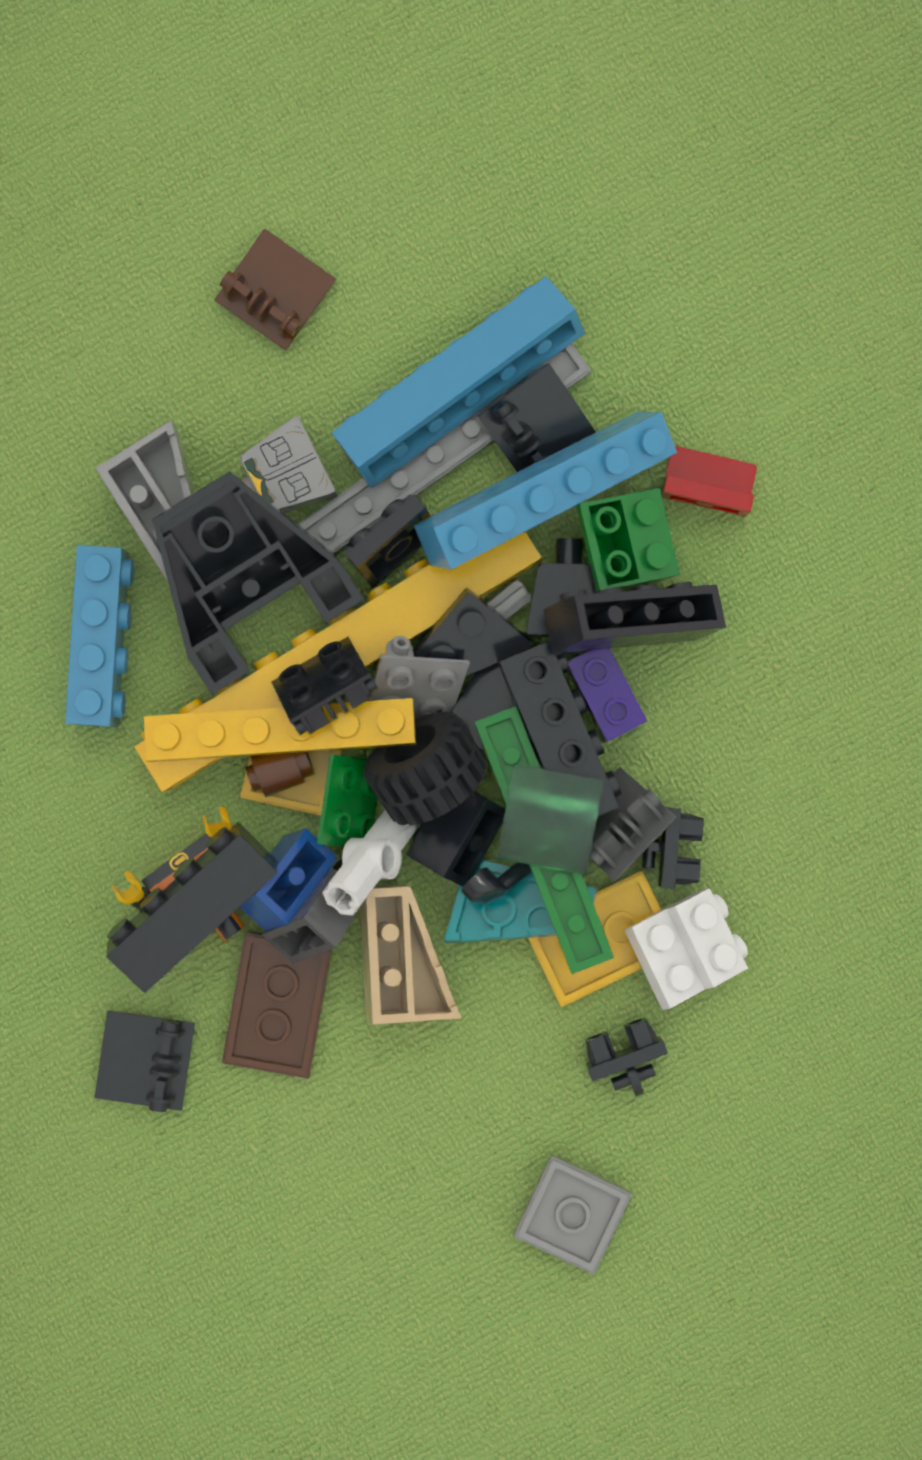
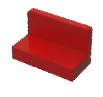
[661,446,757,517]

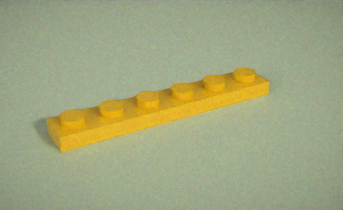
[144,698,416,763]

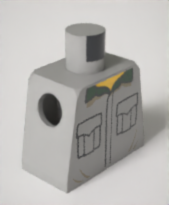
[240,416,338,513]

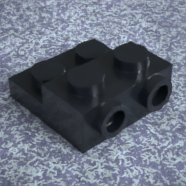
[342,494,431,588]

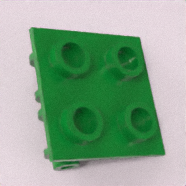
[317,754,377,847]

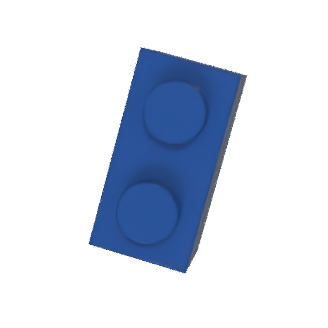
[239,828,338,931]

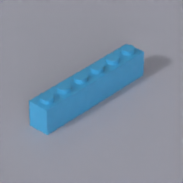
[331,276,585,489]
[414,411,677,570]

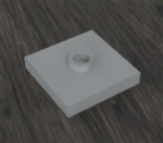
[513,1154,632,1275]

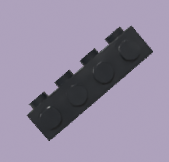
[543,582,726,654]
[497,641,622,828]
[106,822,278,993]

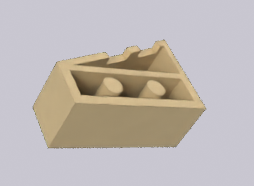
[360,885,461,1025]

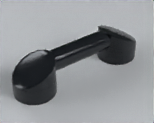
[461,855,532,904]

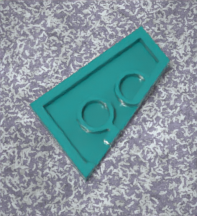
[444,860,597,944]

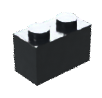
[406,791,509,887]

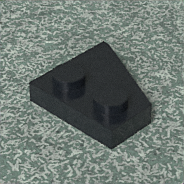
[413,587,533,677]

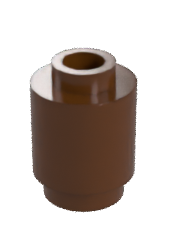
[245,752,315,797]

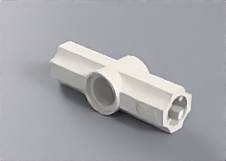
[323,810,420,915]

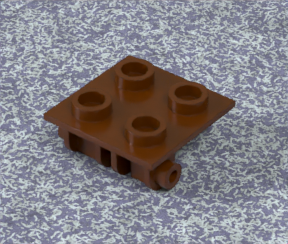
[214,228,336,351]

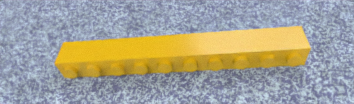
[134,532,542,792]

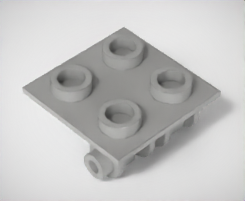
[367,636,470,719]

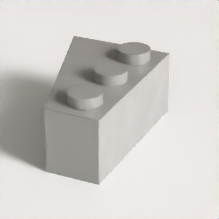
[96,420,194,581]

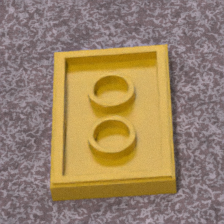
[528,870,661,1007]

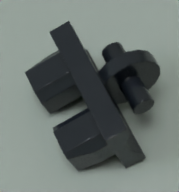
[641,807,704,889]
[585,1017,668,1097]

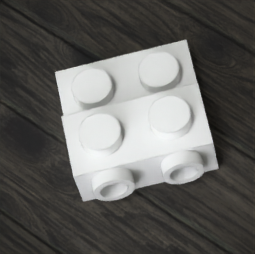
[624,888,748,1010]

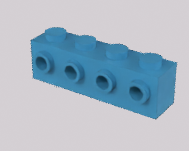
[65,545,134,727]

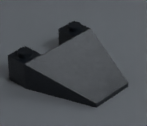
[152,471,364,695]

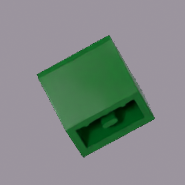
[576,488,680,592]

